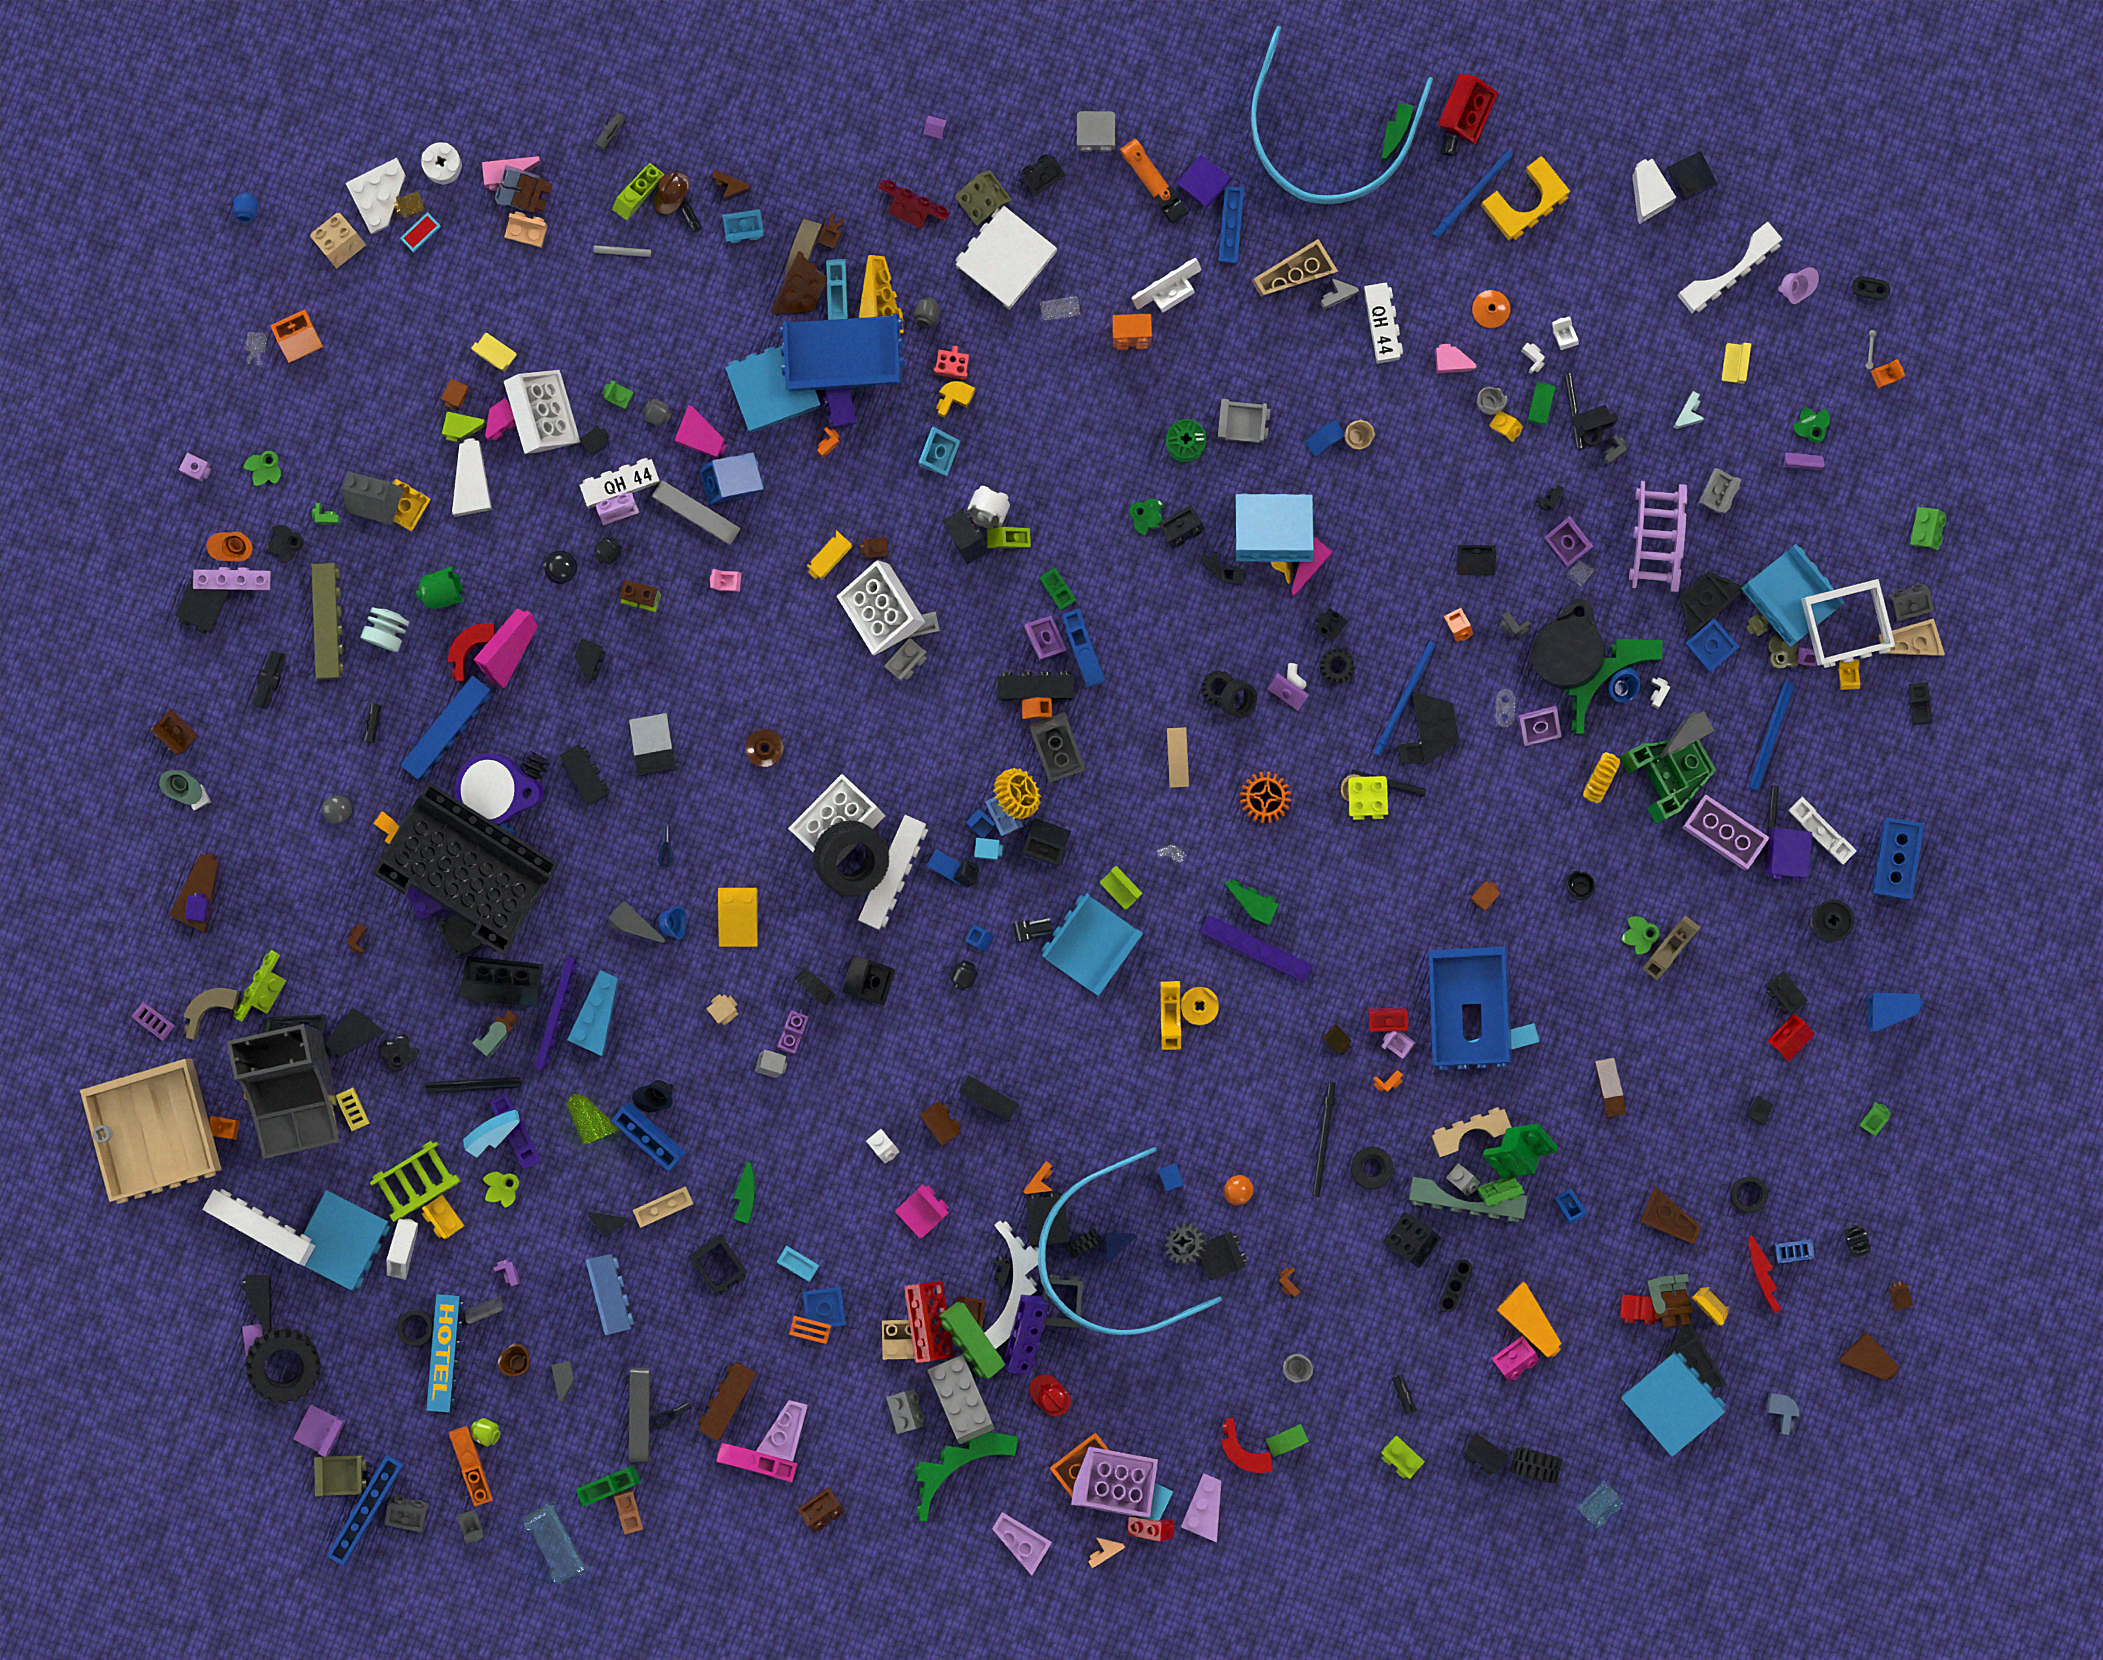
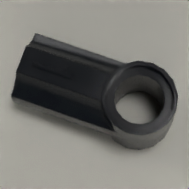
[1013,918,1053,943]

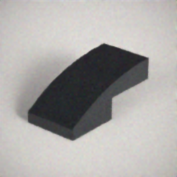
[1908,682,1933,725]

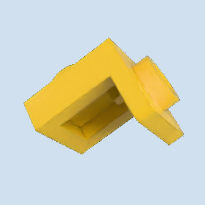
[1489,411,1523,442]
[1838,659,1861,690]

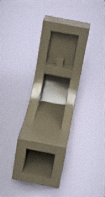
[783,219,822,283]
[1642,915,1700,980]
[183,988,240,1040]

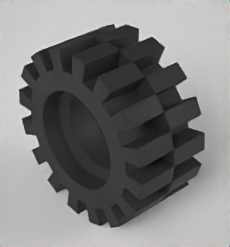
[1320,648,1355,684]
[1202,670,1235,706]
[1065,1228,1103,1259]

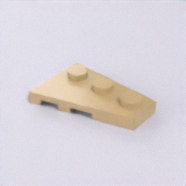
[1878,618,1945,656]

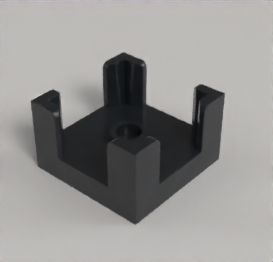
[436,915,483,959]

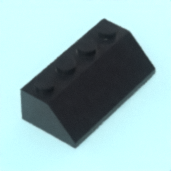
[461,956,544,1007]

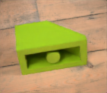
[442,412,486,442]
[987,527,1031,549]

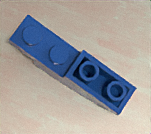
[1062,608,1105,688]

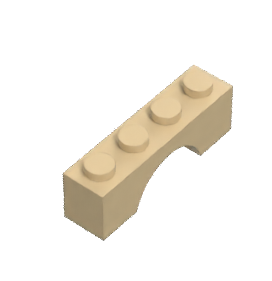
[1431,1107,1511,1158]

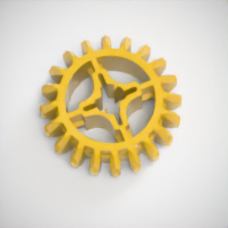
[1583,752,1620,803]
[993,768,1041,820]

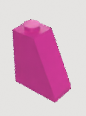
[675,405,727,459]

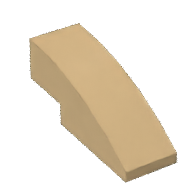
[1167,727,1189,788]

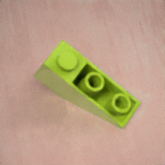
[612,163,664,221]

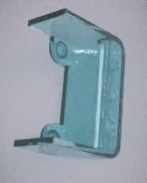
[523,1500,590,1585]

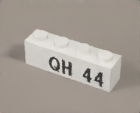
[1363,282,1403,364]
[580,458,660,509]

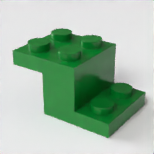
[1483,1124,1558,1178]

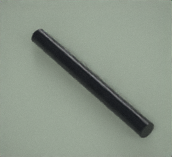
[1565,373,1584,450]
[1351,769,1426,796]
[1764,785,1779,862]

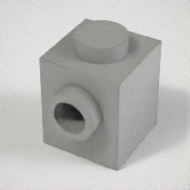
[755,1049,787,1078]

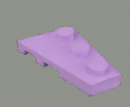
[756,1400,808,1462]
[1181,1473,1221,1542]
[992,1512,1052,1576]

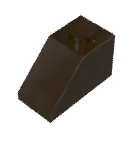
[1321,1024,1351,1055]

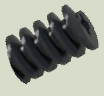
[522,751,550,793]

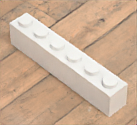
[858,815,928,930]
[202,1189,316,1266]

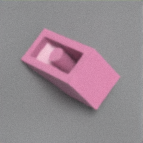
[1435,344,1476,373]

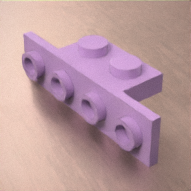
[193,567,271,590]

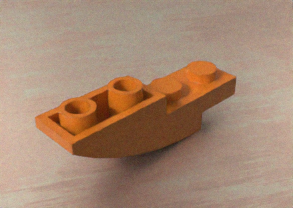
[449,1426,493,1507]

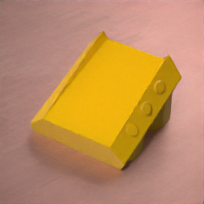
[392,479,430,531]
[1691,1287,1729,1326]

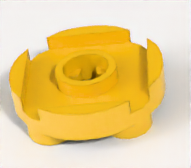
[1180,987,1219,1026]

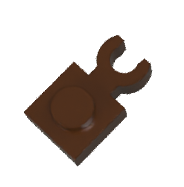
[817,214,844,250]

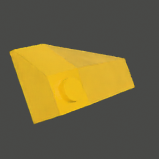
[859,255,904,334]

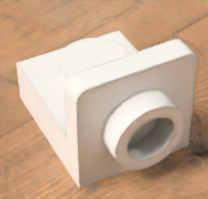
[1650,677,1670,709]

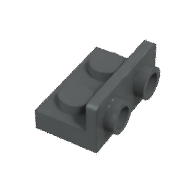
[1889,584,1934,621]
[384,1496,429,1532]

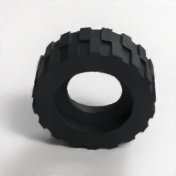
[795,967,836,1006]
[1351,1146,1394,1189]

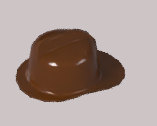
[654,172,690,215]

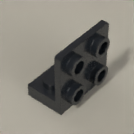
[1384,1212,1442,1269]

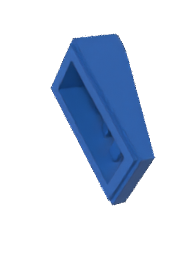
[1773,1239,1815,1264]

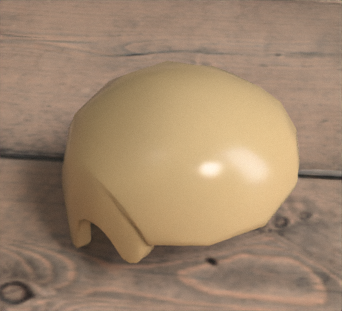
[1344,420,1375,450]

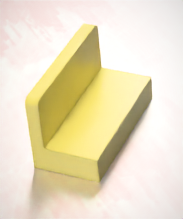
[471,333,517,372]
[1722,343,1751,384]

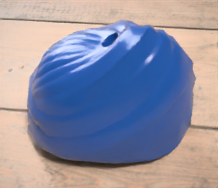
[1608,667,1640,703]

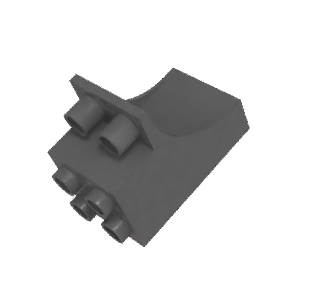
[226,1024,340,1159]

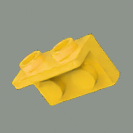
[422,1195,465,1239]

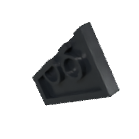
[265,1014,326,1033]

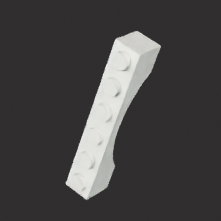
[1678,222,1782,313]

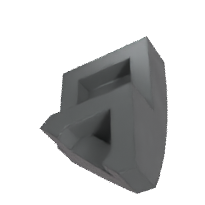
[551,1361,575,1403]

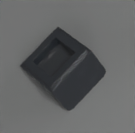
[954,859,980,887]

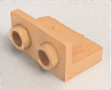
[504,212,548,248]

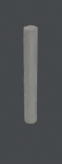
[594,245,651,257]

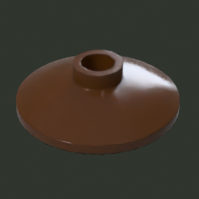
[745,729,784,767]

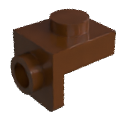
[347,924,368,954]

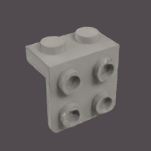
[1077,111,1115,152]

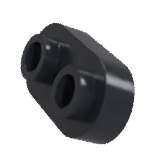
[1851,276,1890,300]

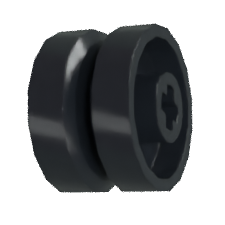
[1809,899,1855,943]

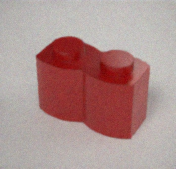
[1619,1295,1660,1325]

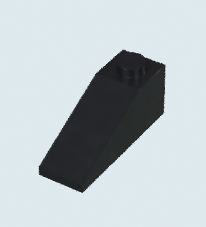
[242,1275,272,1333]

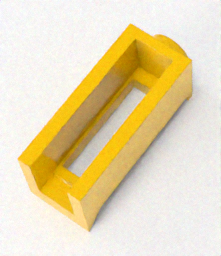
[807,530,853,580]

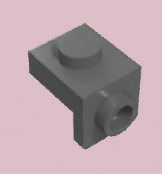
[457,1509,484,1543]

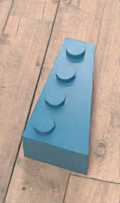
[567,970,619,1057]

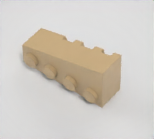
[1251,239,1338,296]

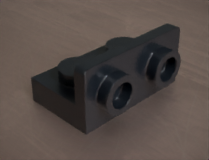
[1019,154,1066,197]
[1158,505,1204,548]
[1765,971,1808,1015]

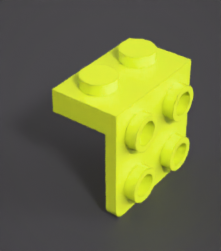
[1348,776,1388,820]

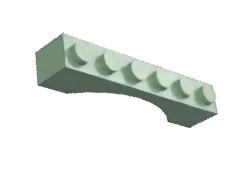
[1408,1177,1527,1222]

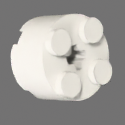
[421,143,462,185]
[966,486,1010,529]

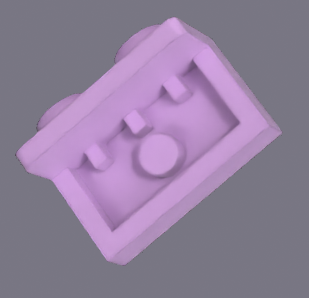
[595,491,639,525]

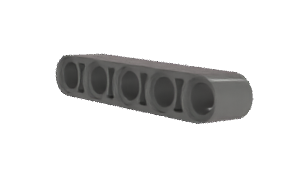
[629,1367,650,1462]

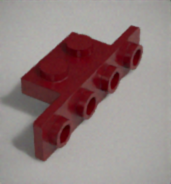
[878,179,951,229]

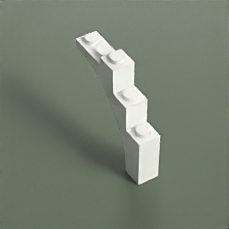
[984,1221,1038,1349]

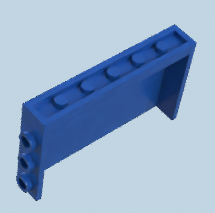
[780,313,905,392]

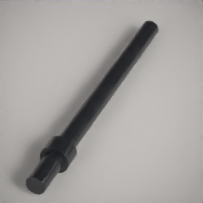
[1312,1082,1336,1197]

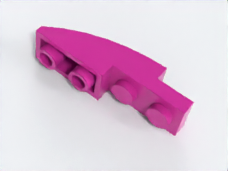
[716,1443,797,1482]

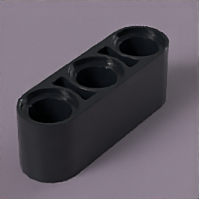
[1438,1259,1472,1312]

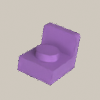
[493,1259,520,1286]

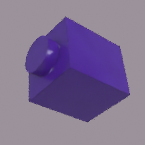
[185,893,210,922]

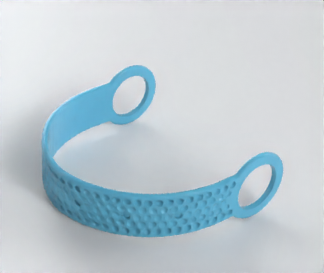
[1251,26,1433,204]
[1038,1147,1222,1335]

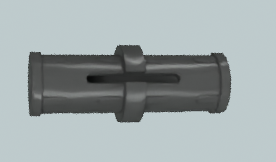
[594,112,626,150]

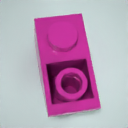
[485,398,516,441]

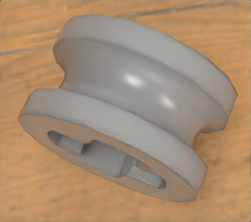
[93,1125,113,1143]

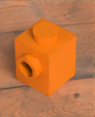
[1022,697,1052,720]

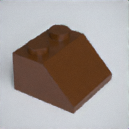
[919,1101,962,1147]

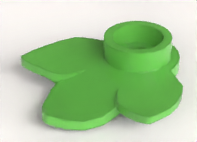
[243,451,281,486]
[1621,916,1660,954]

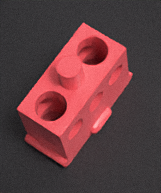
[934,346,969,380]

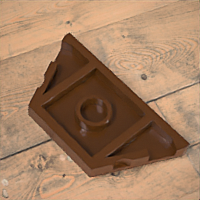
[771,251,827,314]

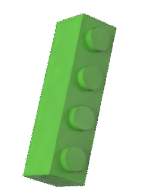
[939,1302,1006,1379]

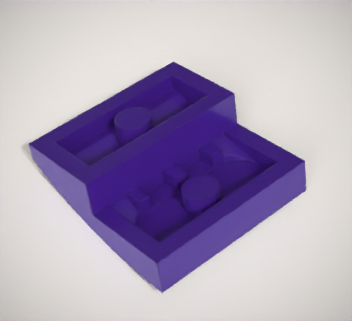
[1176,155,1232,208]

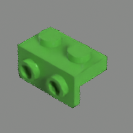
[1910,507,1946,550]

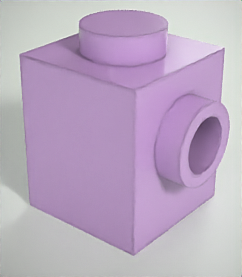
[179,453,211,482]

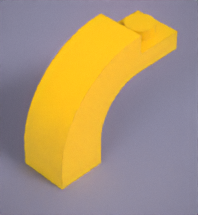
[1160,981,1181,1050]

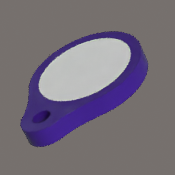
[455,753,544,826]

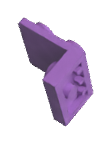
[294,1405,345,1457]

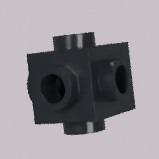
[1314,608,1348,643]

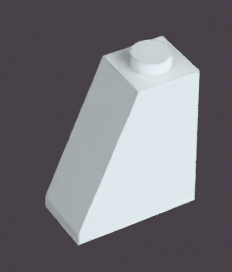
[387,1219,418,1280]

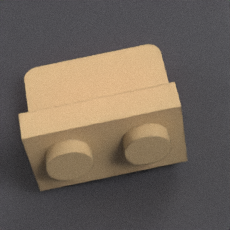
[310,213,366,269]

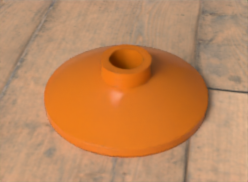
[1472,290,1510,328]

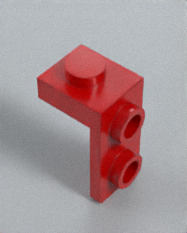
[1128,1516,1174,1542]

